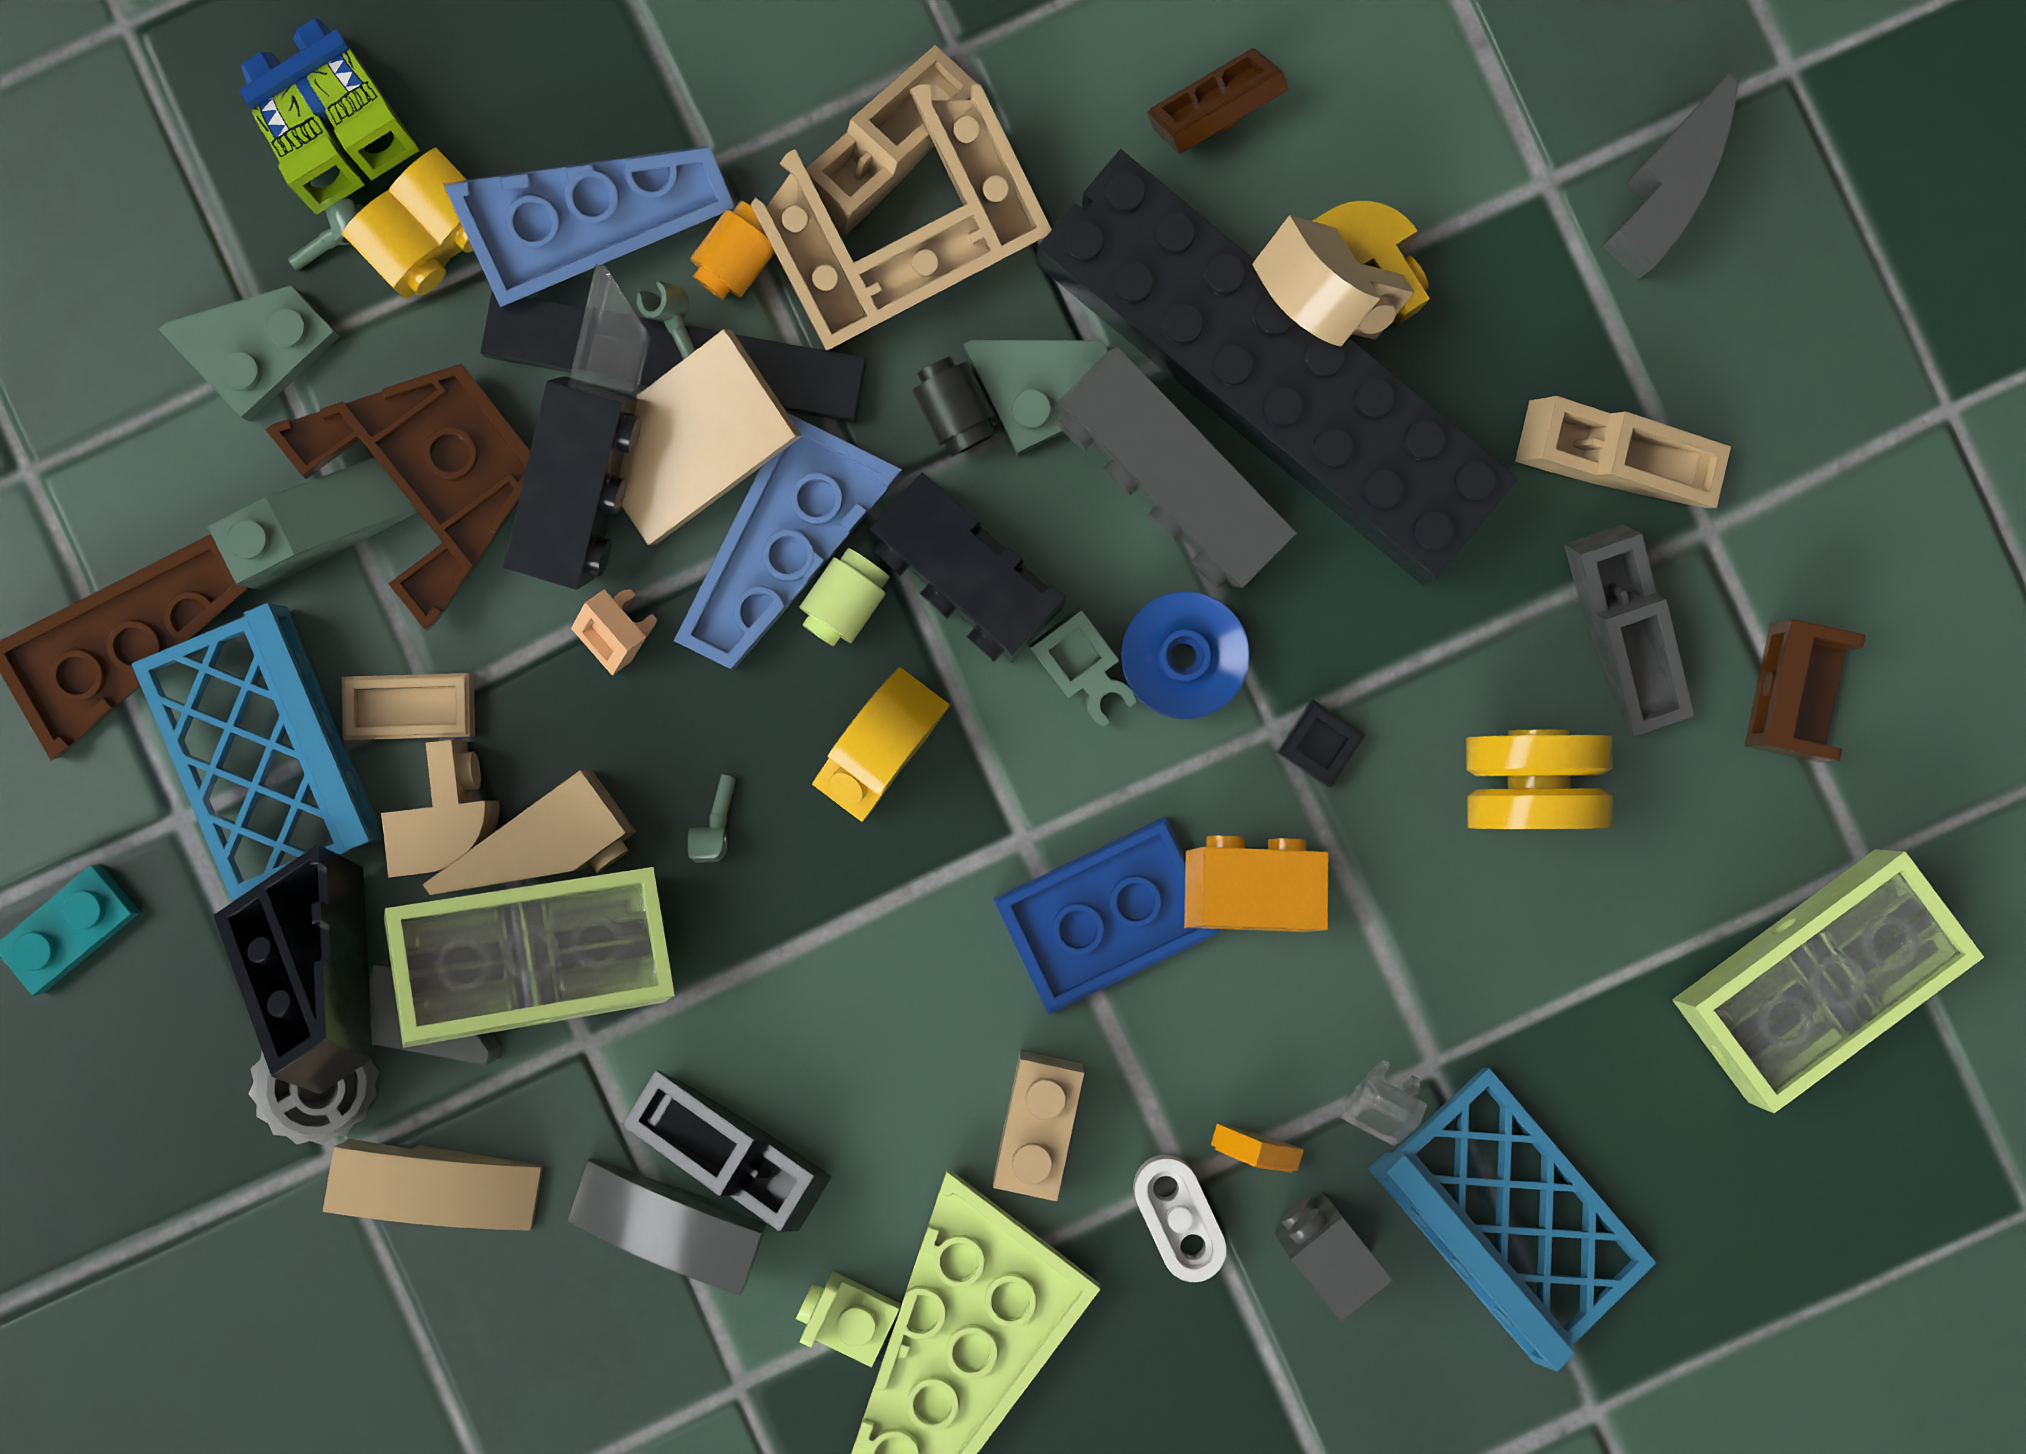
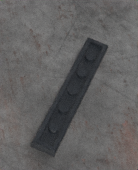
[480,291,866,423]

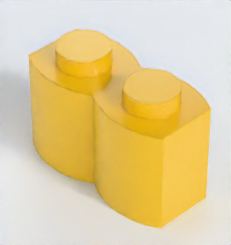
[342,147,474,300]

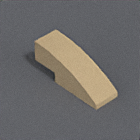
[806,45,977,238]
[1515,396,1731,508]
[323,1139,544,1231]

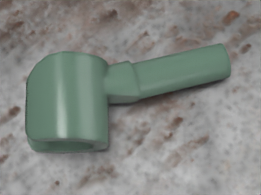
[288,199,364,271]
[637,281,696,360]
[688,775,736,863]

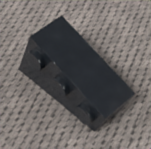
[870,472,1066,663]
[213,844,373,1094]

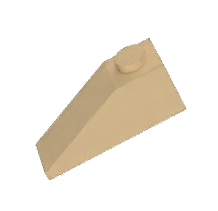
[422,770,637,895]

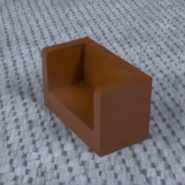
[1744,619,1866,762]

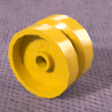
[1466,729,1614,829]

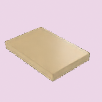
[619,329,802,545]

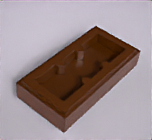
[1147,48,1289,154]

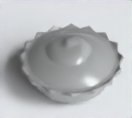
[248,1052,380,1145]

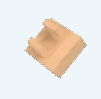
[571,589,657,676]

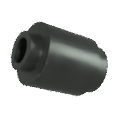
[912,356,997,457]

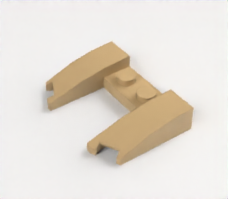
[751,84,1052,351]

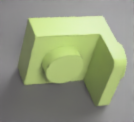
[796,1270,901,1367]

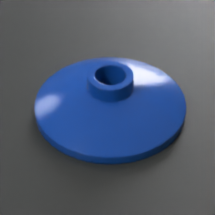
[1121,591,1249,719]

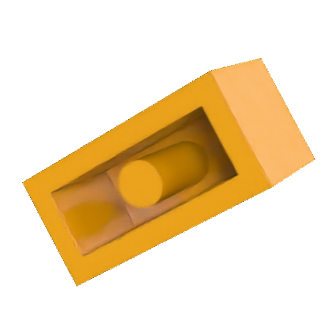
[1184,836,1328,932]

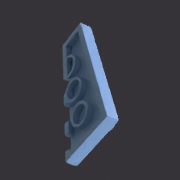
[443,146,735,307]
[674,413,903,670]

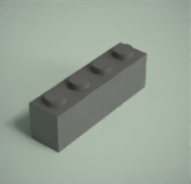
[1054,347,1297,588]

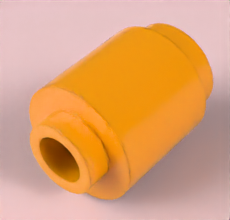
[690,201,775,300]

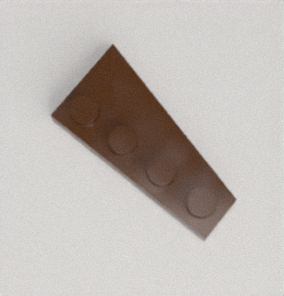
[0,534,252,761]

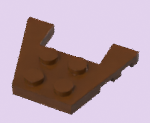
[265,364,530,631]

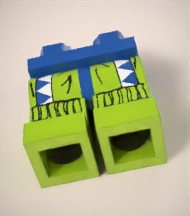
[239,18,420,215]

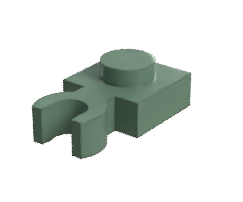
[1028,608,1136,727]

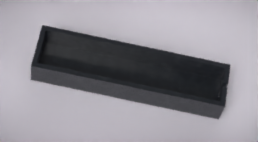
[1037,148,1519,585]

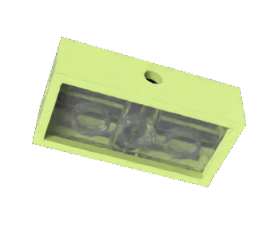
[1672,849,1984,1113]
[384,867,675,1048]

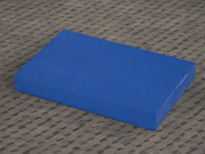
[994,817,1220,1014]

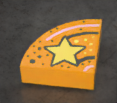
[1211,1123,1304,1173]

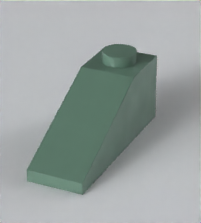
[207,457,418,591]

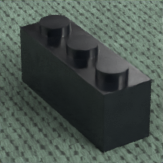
[503,376,642,590]

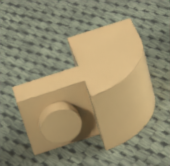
[1252,215,1415,347]
[381,740,500,878]

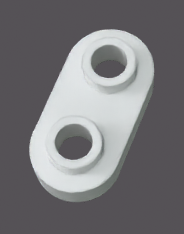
[1133,1155,1226,1282]

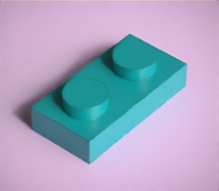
[0,864,141,996]

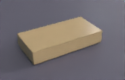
[342,673,475,741]

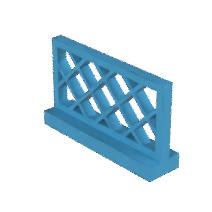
[131,603,384,900]
[1368,1068,1656,1372]

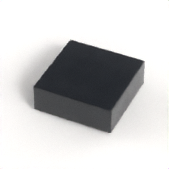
[1275,700,1366,788]

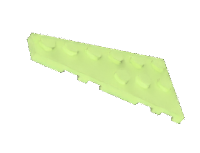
[851,1167,1101,1454]

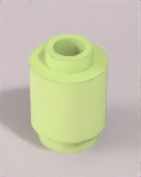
[799,548,890,647]

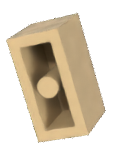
[993,1050,1084,1201]

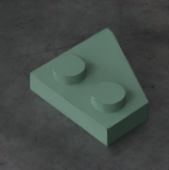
[158,285,341,422]
[963,340,1108,456]

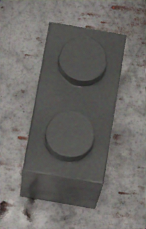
[1275,1193,1393,1322]

